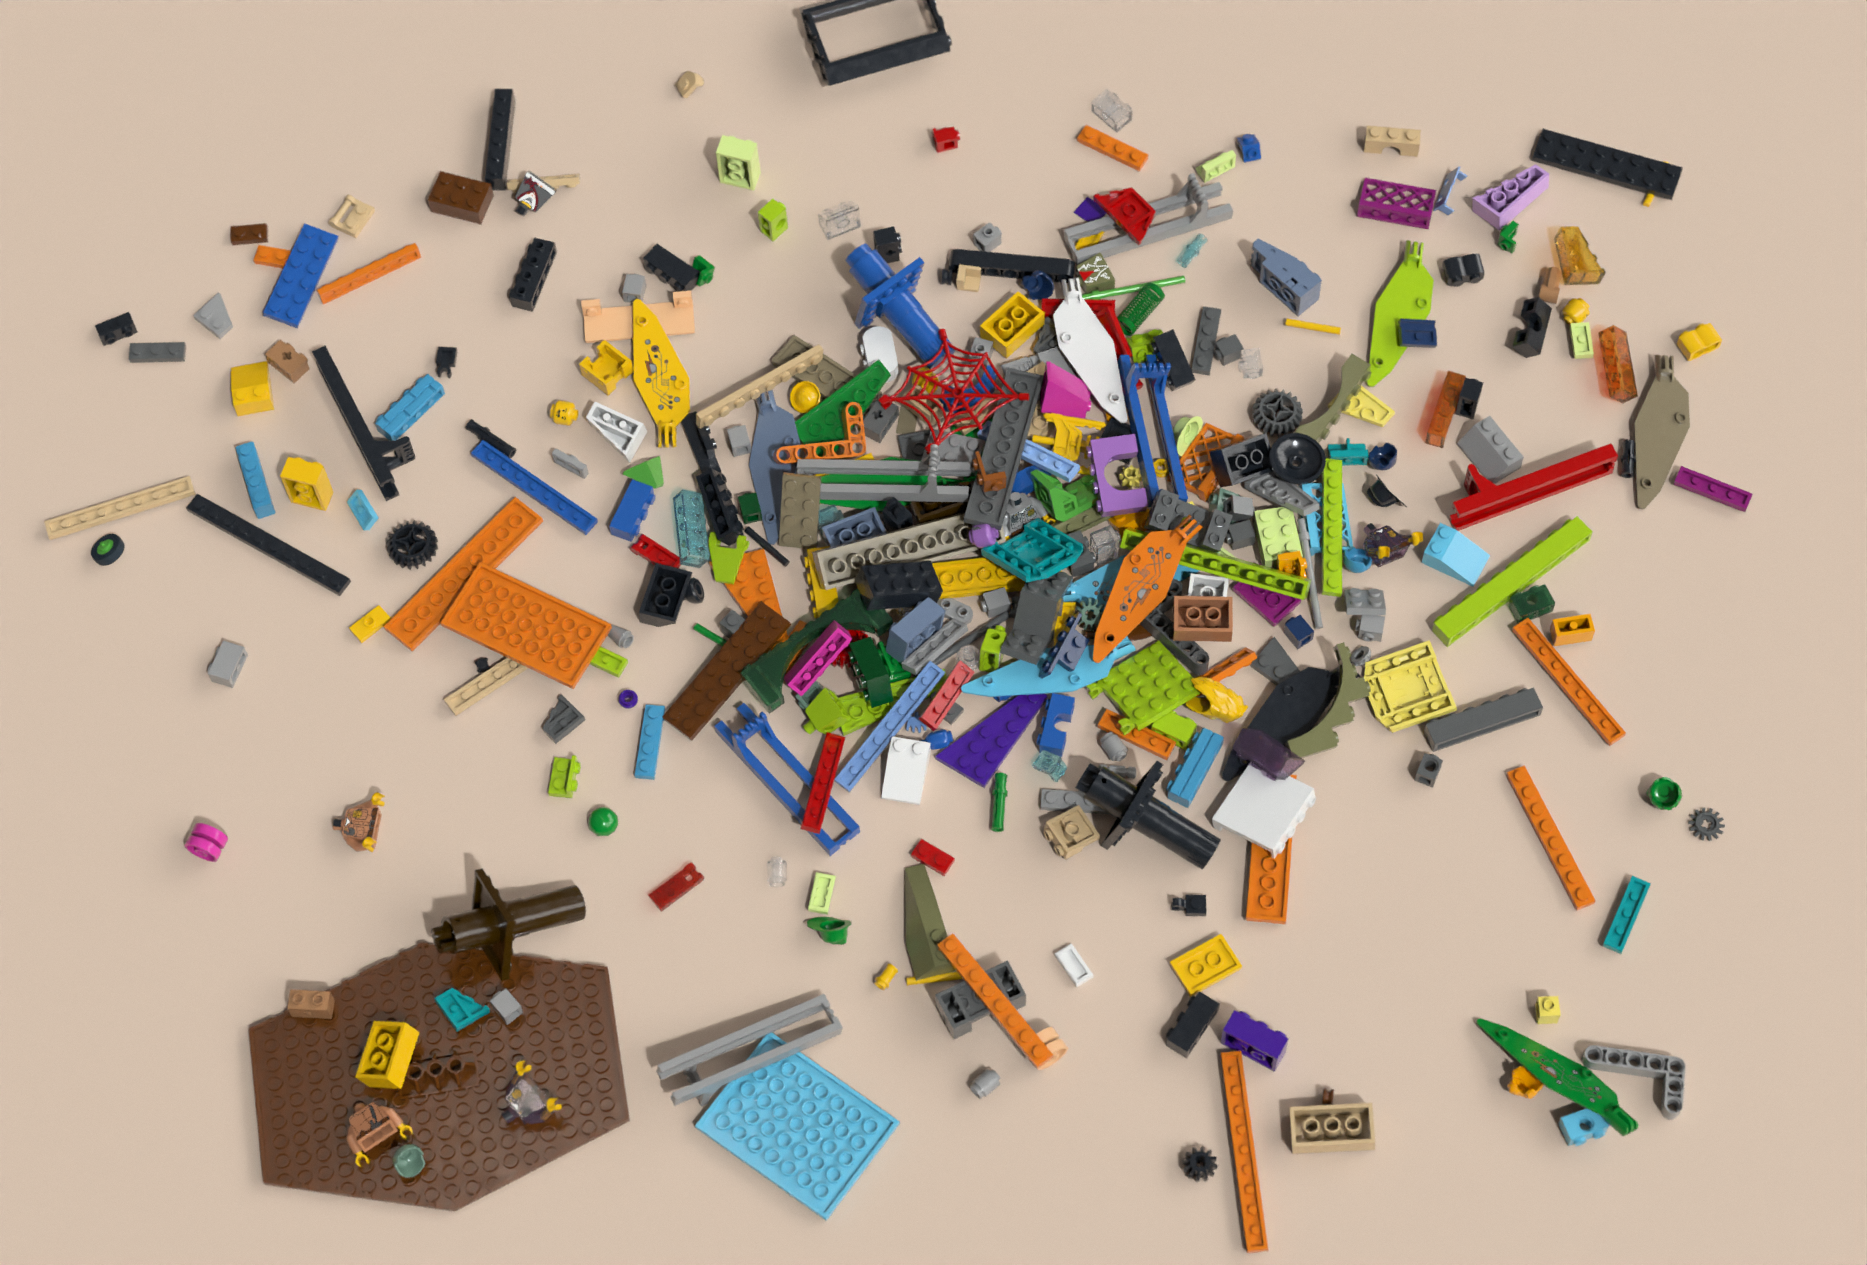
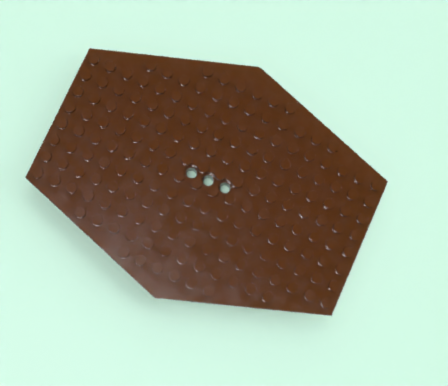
[249,942,630,1211]

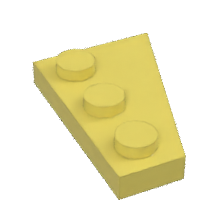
[1328,386,1395,427]

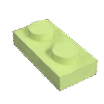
[1570,322,1594,359]

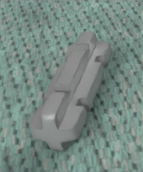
[1098,764,1136,779]

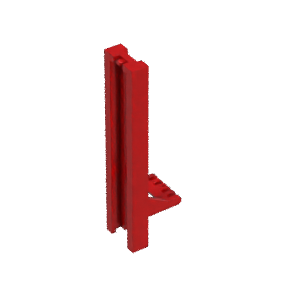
[1449,443,1618,531]

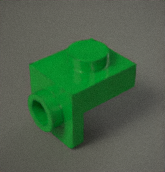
[1498,221,1519,254]
[692,255,715,287]

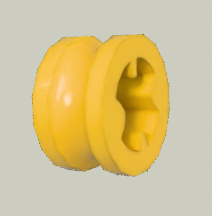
[1153,459,1169,478]

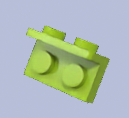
[548,755,581,798]

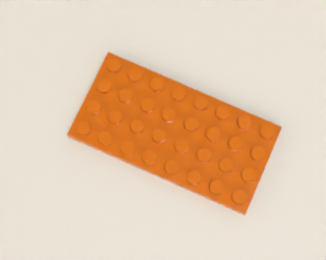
[441,562,612,690]

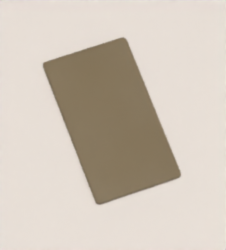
[896,405,917,434]

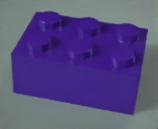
[1221,1010,1289,1072]

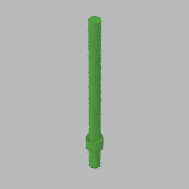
[1081,276,1185,300]

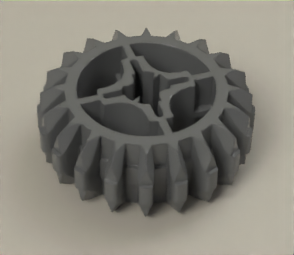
[1252,389,1303,437]

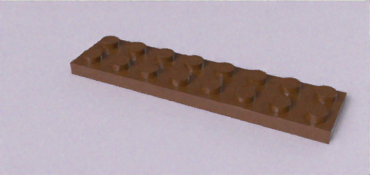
[662,601,791,741]

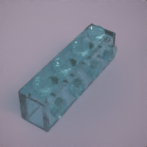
[673,490,710,568]

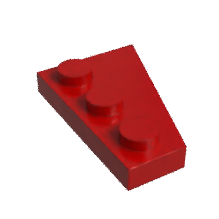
[1095,306,1133,361]

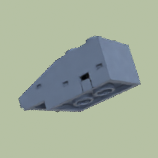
[1251,239,1322,317]

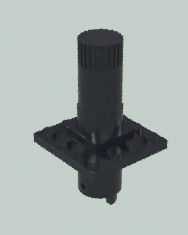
[1075,761,1221,869]

